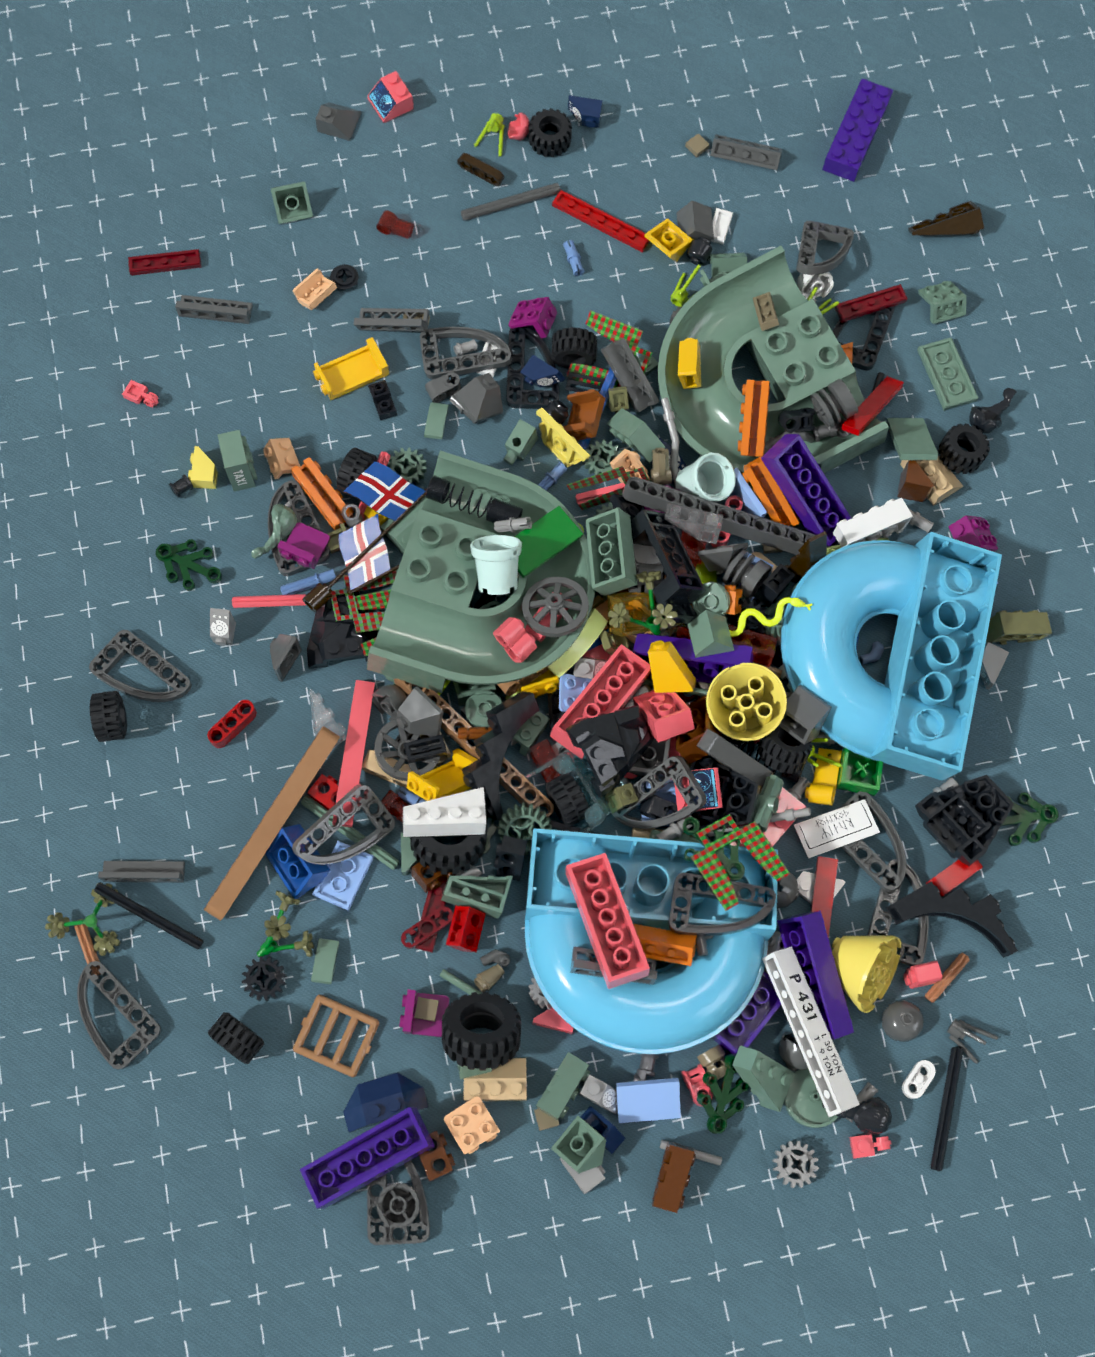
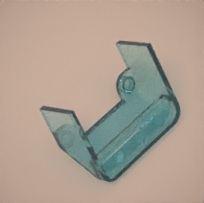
[525,749,611,833]

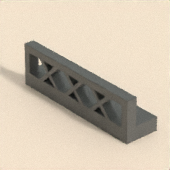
[710,134,782,170]
[175,295,253,324]
[354,308,429,332]
[601,338,660,413]
[98,861,185,883]
[570,947,657,985]

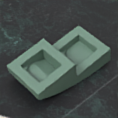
[424,402,449,440]
[311,938,339,984]

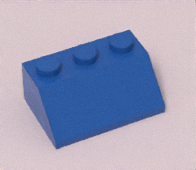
[265,824,330,899]

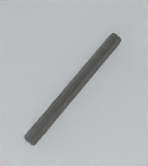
[461,183,560,220]

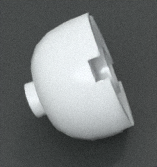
[797,272,834,301]

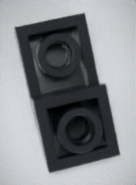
[368,380,398,420]

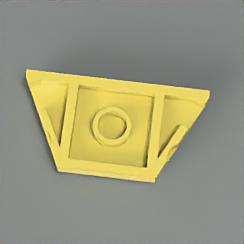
[536,408,590,467]

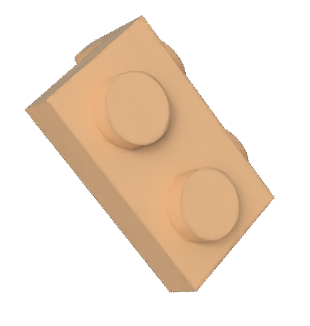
[293,269,337,310]
[264,438,300,479]
[610,449,650,483]

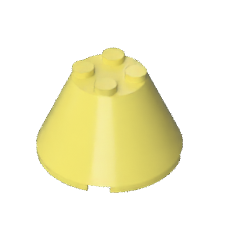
[706,663,787,741]
[832,935,901,1013]

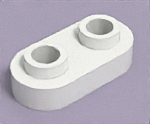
[902,1060,936,1099]

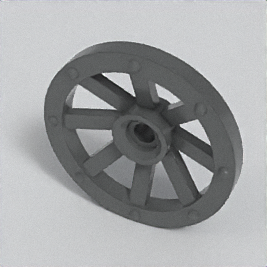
[522,577,589,637]
[374,719,440,781]

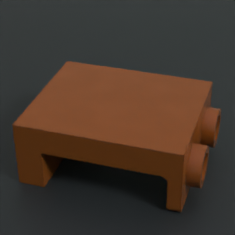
[563,389,605,441]

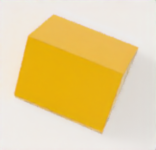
[645,218,693,262]

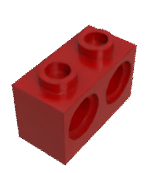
[307,774,338,810]
[446,906,486,953]

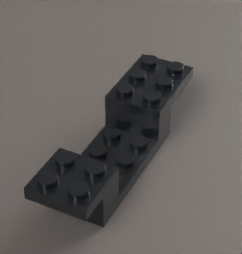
[609,493,706,624]

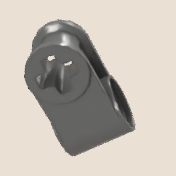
[425,372,461,403]

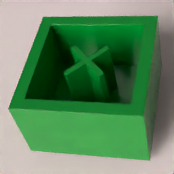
[836,748,883,796]

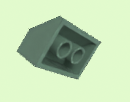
[380,496,426,554]

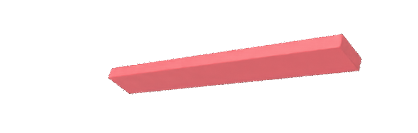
[332,680,375,828]

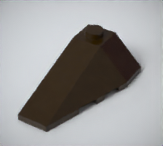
[908,200,984,235]
[785,531,827,583]

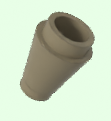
[474,964,505,992]

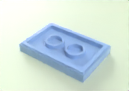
[731,468,767,518]
[312,841,374,911]
[616,1078,681,1123]

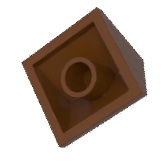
[897,460,934,503]

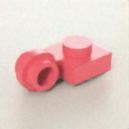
[122,380,159,408]
[849,1135,892,1159]

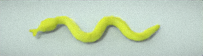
[729,597,812,637]

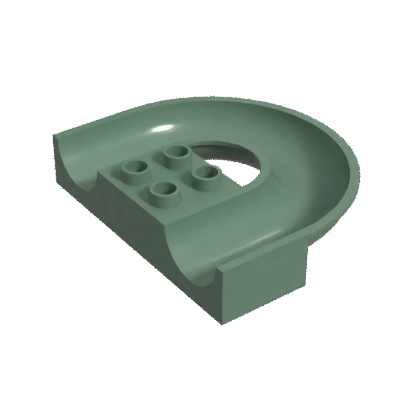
[658,246,889,473]
[367,450,595,693]

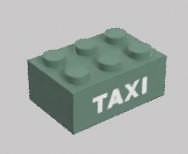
[217,430,257,492]

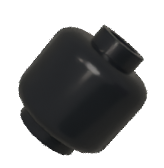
[687,237,713,265]
[544,400,569,425]

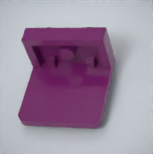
[508,297,557,338]
[948,515,998,551]
[277,522,330,569]
[399,989,449,1037]

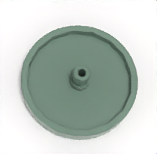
[784,1069,838,1128]

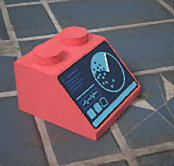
[367,71,414,123]
[674,768,723,812]

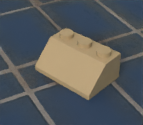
[900,455,963,506]
[464,1058,527,1102]

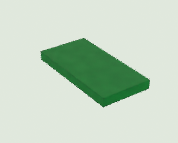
[514,506,583,578]

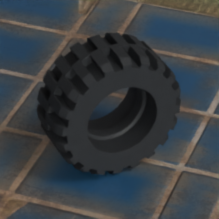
[410,824,487,875]
[442,992,521,1071]

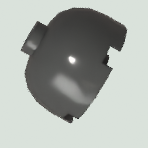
[372,684,408,721]
[777,872,799,908]
[882,1000,924,1042]
[779,1032,808,1071]
[377,1183,420,1228]

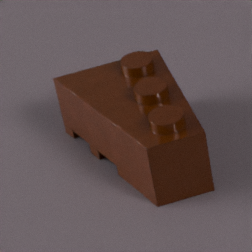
[651,1141,696,1213]

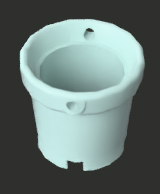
[676,452,736,502]
[470,535,522,595]

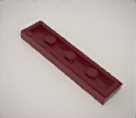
[128,249,201,276]
[835,284,908,322]
[414,876,448,953]

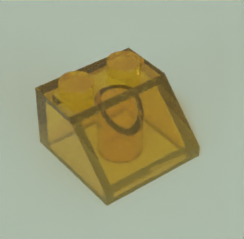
[607,592,651,637]

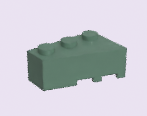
[606,408,665,463]
[441,876,513,919]
[732,1046,795,1112]
[536,1052,590,1120]

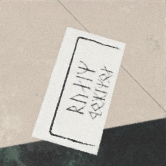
[794,799,880,858]

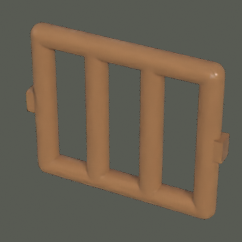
[293,995,379,1077]

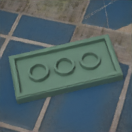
[917,337,978,411]
[887,418,938,460]

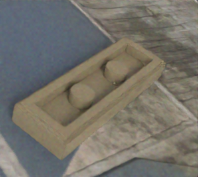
[753,292,779,331]

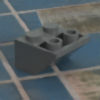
[779,685,832,745]

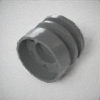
[810,379,858,429]
[722,549,772,600]

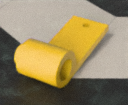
[805,748,842,806]

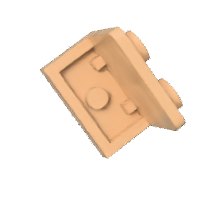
[444,1096,500,1155]

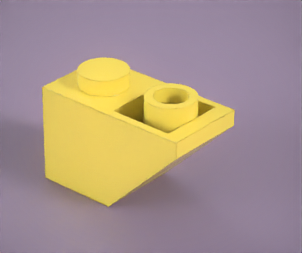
[188,446,218,489]

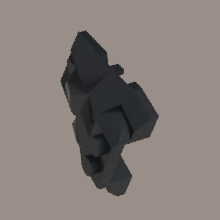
[307,591,378,669]
[566,705,654,798]
[676,757,761,833]
[915,775,1014,866]

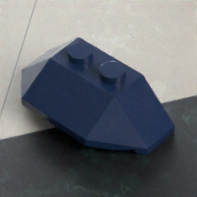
[343,1072,429,1133]

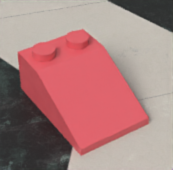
[633,690,695,742]

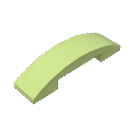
[547,608,608,678]

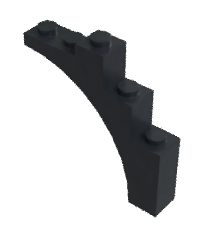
[461,691,540,820]
[886,881,1018,958]

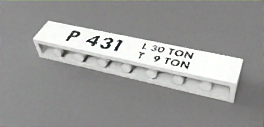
[762,947,860,1117]

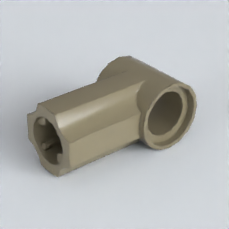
[651,447,672,485]

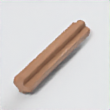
[74,919,101,976]
[925,953,970,1003]

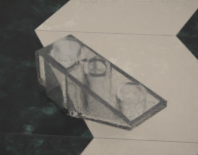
[664,503,723,544]
[309,689,346,747]

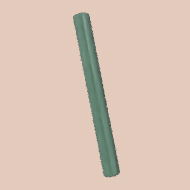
[301,795,399,870]

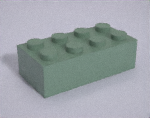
[586,507,638,596]

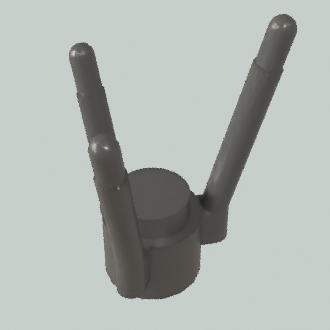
[947,1018,998,1064]

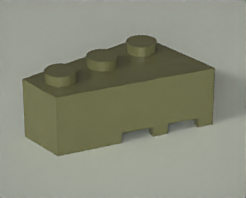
[985,610,1052,645]

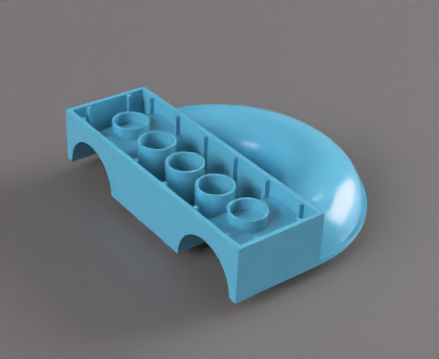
[781,532,1002,781]
[525,828,778,1054]

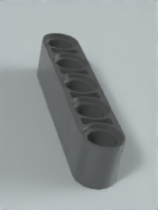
[697,729,772,789]

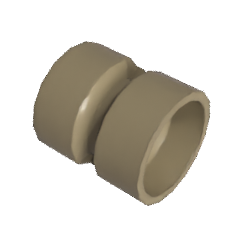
[697,1044,727,1080]

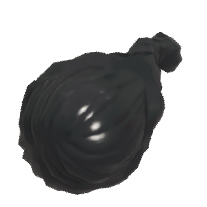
[969,388,1016,434]
[822,1097,892,1136]

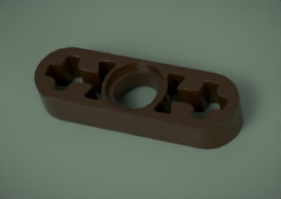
[457,153,504,186]

